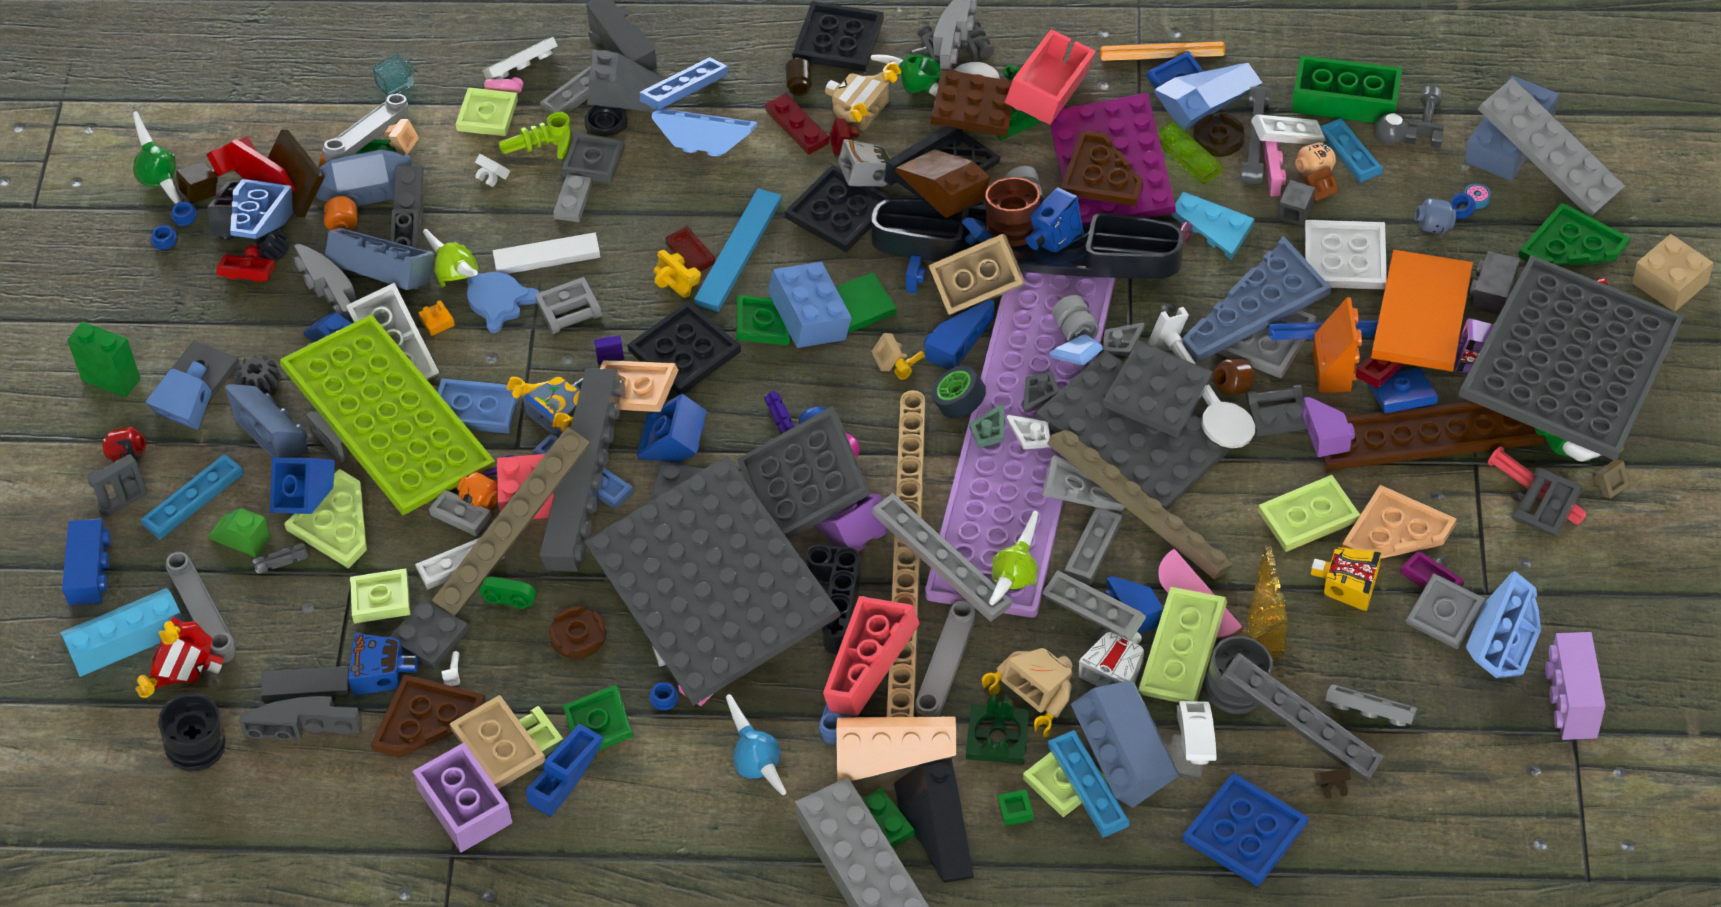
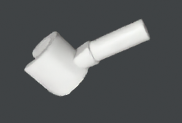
[442,651,460,686]

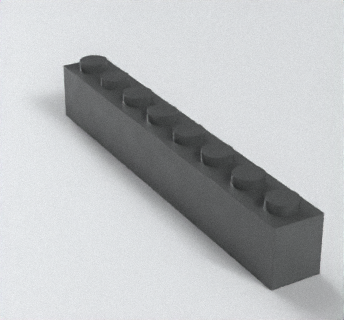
[539,368,625,572]

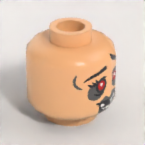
[1295,143,1336,177]

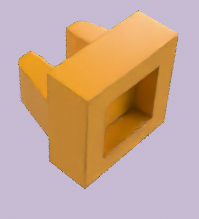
[418,300,455,336]

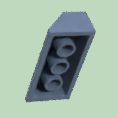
[1071,681,1180,808]

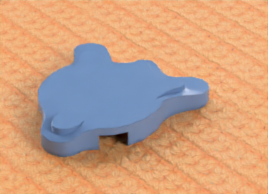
[467,272,540,333]

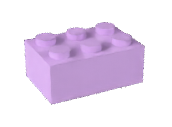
[1545,632,1605,740]
[413,743,512,852]

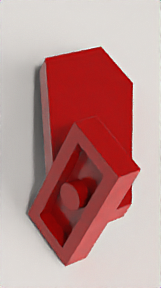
[206,136,296,192]

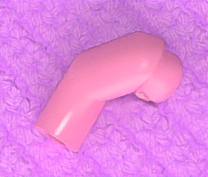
[484,77,524,94]

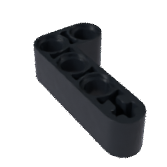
[806,545,861,654]

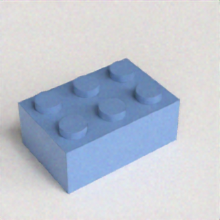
[768,262,852,348]

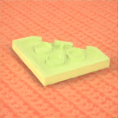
[284,469,367,569]

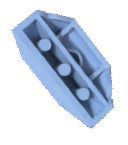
[652,108,757,156]
[1466,571,1541,678]

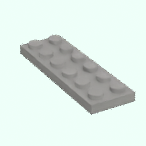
[1478,78,1625,217]

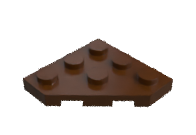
[1060,130,1144,206]
[371,674,486,758]

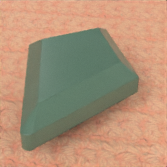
[969,404,1004,448]

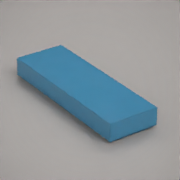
[1320,118,1382,183]

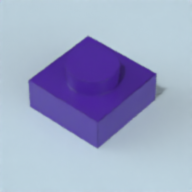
[594,335,624,364]

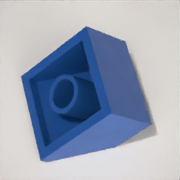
[637,394,707,463]
[269,458,335,514]

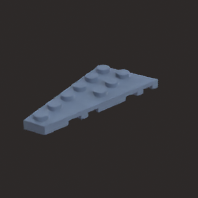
[1183,236,1331,362]

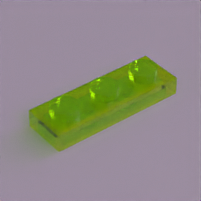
[1157,122,1223,184]

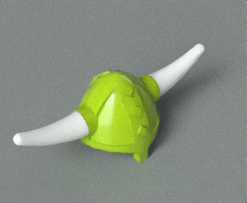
[423,229,479,288]
[989,511,1038,605]

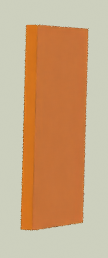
[1371,250,1473,372]

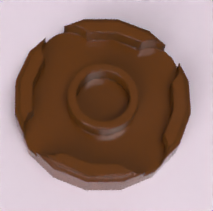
[548,606,606,659]

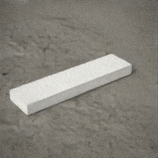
[493,232,600,274]

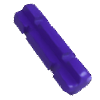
[764,391,795,434]

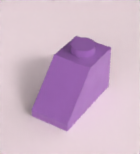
[1302,397,1355,457]

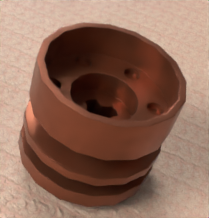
[986,177,1040,247]

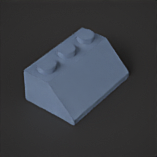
[225,384,308,458]

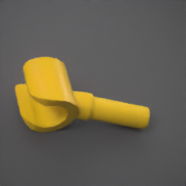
[894,351,925,380]

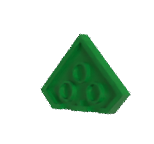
[1518,202,1631,267]

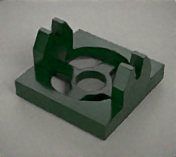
[966,695,1030,764]

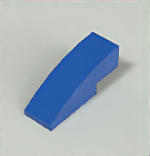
[526,724,603,817]

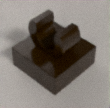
[1314,768,1351,799]

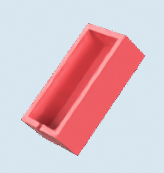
[1005,29,1096,125]

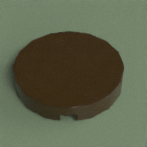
[1193,114,1245,157]

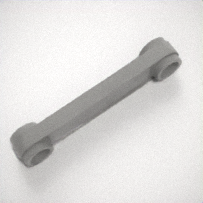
[323,94,408,163]
[166,552,236,663]
[915,600,975,717]

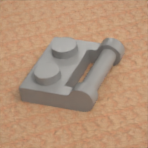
[535,277,602,335]

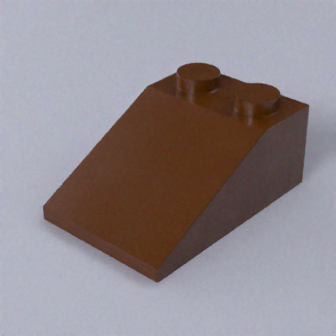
[895,150,990,218]

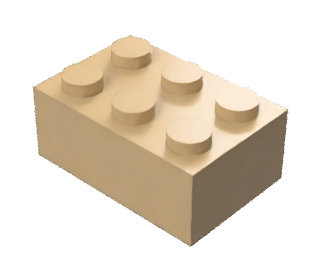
[928,234,1026,316]

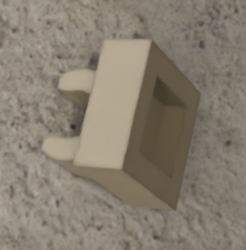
[1592,459,1630,499]

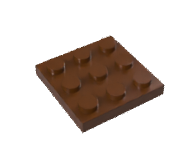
[931,69,1012,137]

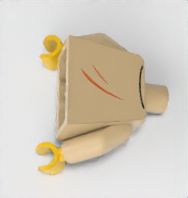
[982,648,1072,738]

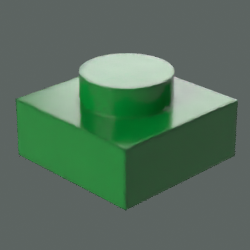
[997,789,1033,826]

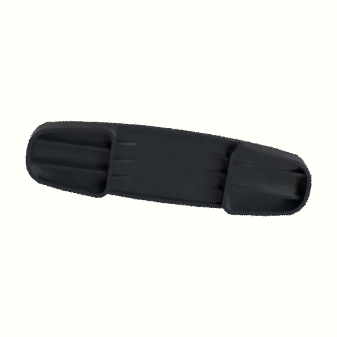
[872,198,1184,279]

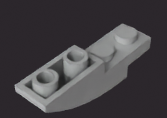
[933,0,977,73]
[293,244,356,323]

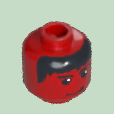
[103,427,146,463]

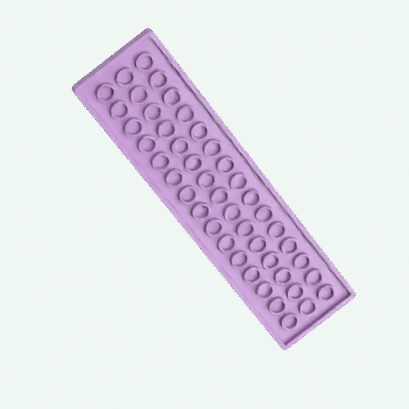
[925,272,1116,618]

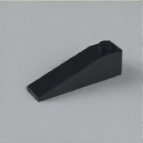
[894,758,974,883]

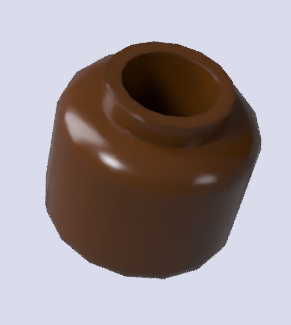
[1213,359,1254,394]

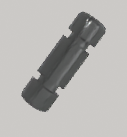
[253,543,308,574]

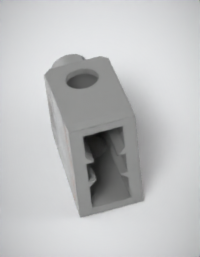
[838,139,890,187]

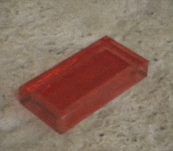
[665,226,716,272]

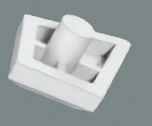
[1007,415,1050,449]

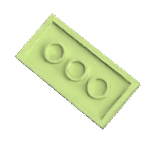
[1138,587,1227,703]

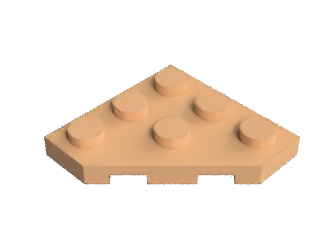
[1342,485,1457,559]

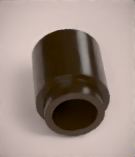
[785,58,812,96]

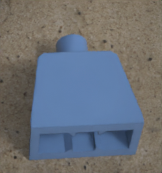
[145,361,211,430]

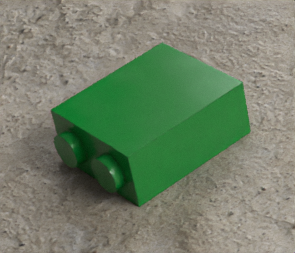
[67,321,141,398]

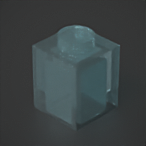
[372,53,414,97]

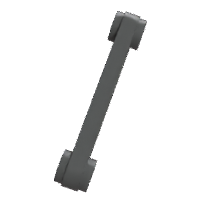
[1241,86,1271,185]

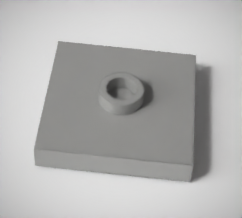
[1406,573,1485,649]

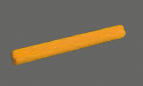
[1100,41,1225,61]

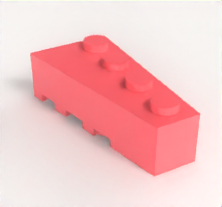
[823,596,920,716]

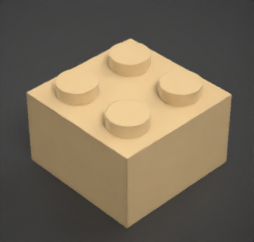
[1632,234,1714,312]

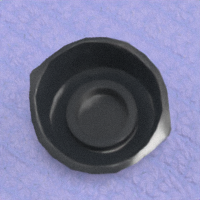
[584,105,628,137]

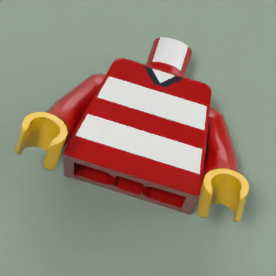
[135,617,224,698]

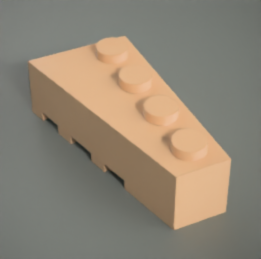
[837,717,956,782]

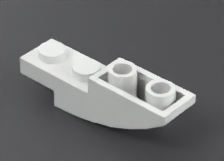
[1176,701,1216,765]

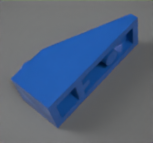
[923,299,994,370]

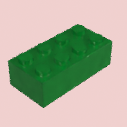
[1292,55,1402,123]

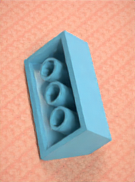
[60,588,183,677]

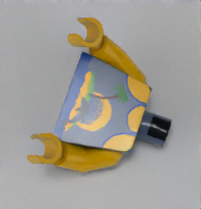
[506,377,583,438]

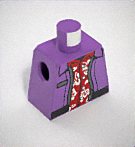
[1455,318,1494,372]

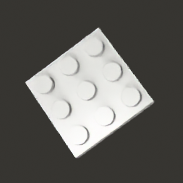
[1305,220,1387,289]

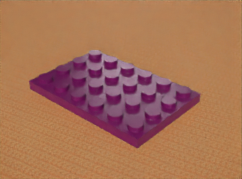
[1050,93,1176,225]

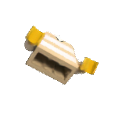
[825,62,902,131]

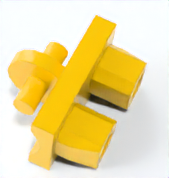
[653,250,701,298]

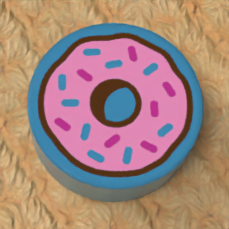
[1464,183,1491,209]

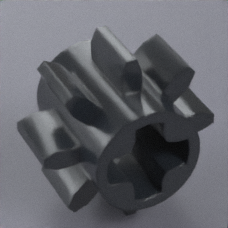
[256,229,289,260]

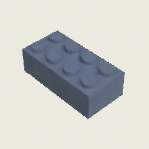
[1465,76,1559,181]

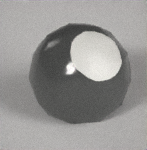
[1374,113,1407,145]

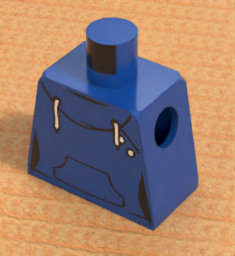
[1026,187,1084,252]

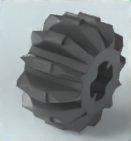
[234,354,281,396]

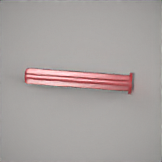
[1488,446,1586,525]

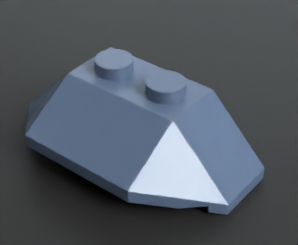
[315,150,412,206]

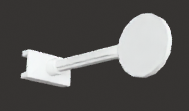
[1147,307,1255,448]

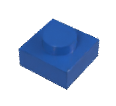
[906,255,926,294]

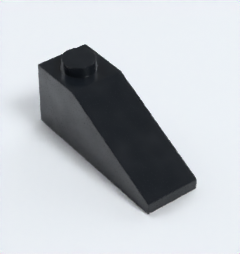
[208,181,240,239]

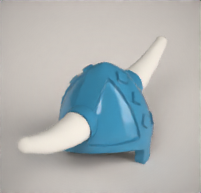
[726,694,787,795]

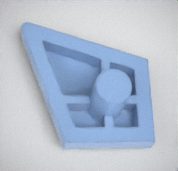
[1049,334,1103,365]

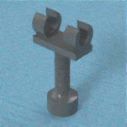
[1405,86,1444,148]

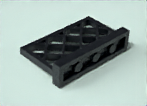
[884,126,1001,205]

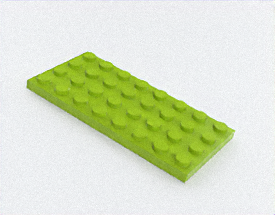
[280,314,495,515]

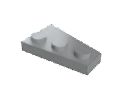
[1042,455,1124,513]

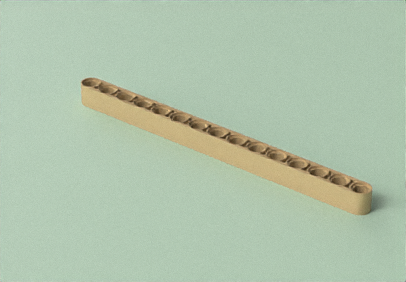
[887,390,926,717]

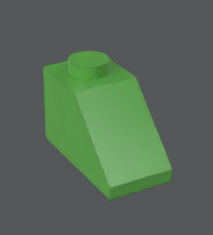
[208,508,271,557]

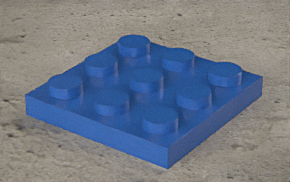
[1183,773,1309,887]

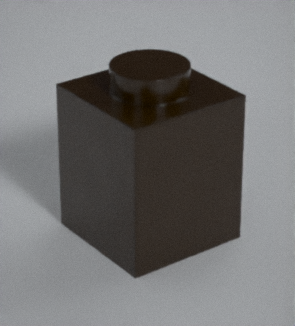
[176,161,218,204]

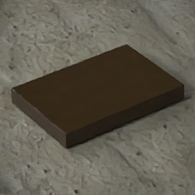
[268,129,325,217]

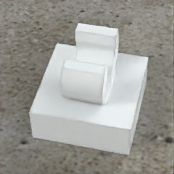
[475,154,510,187]

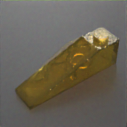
[1242,545,1288,657]

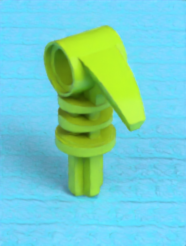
[499,112,572,159]

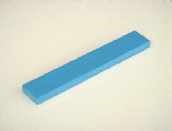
[694,188,782,312]

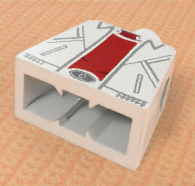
[1079,632,1144,687]

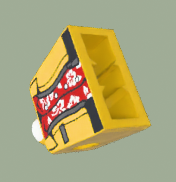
[1311,547,1382,611]

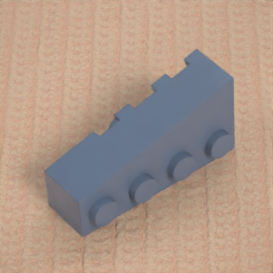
[325,228,434,290]

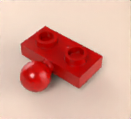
[216,245,276,282]

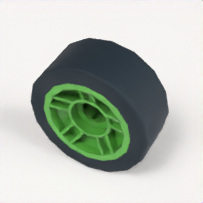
[932,366,986,418]

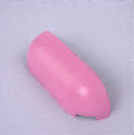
[1158,549,1243,639]

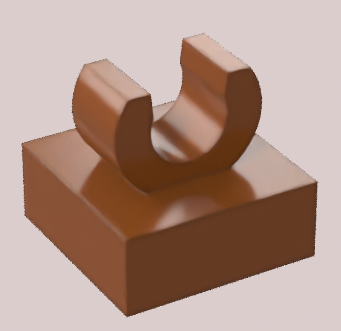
[1303,167,1338,201]

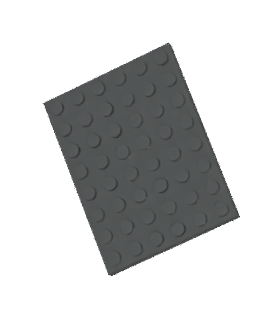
[1458,255,1684,461]
[584,456,841,706]

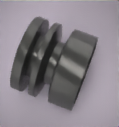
[1204,636,1273,714]

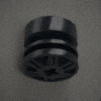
[158,693,226,771]

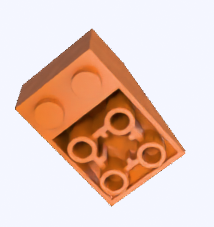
[1312,297,1362,393]

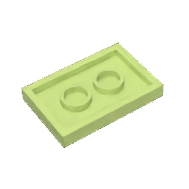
[1258,475,1360,552]

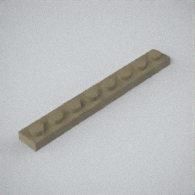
[432,426,590,617]
[1047,430,1233,579]

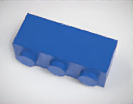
[62,519,111,605]

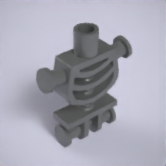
[910,20,994,70]

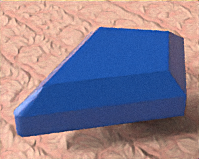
[962,218,992,246]

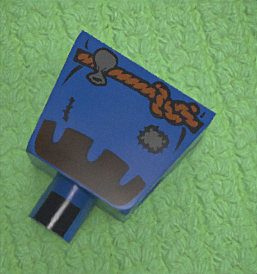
[348,634,418,695]

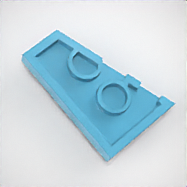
[1172,192,1254,261]

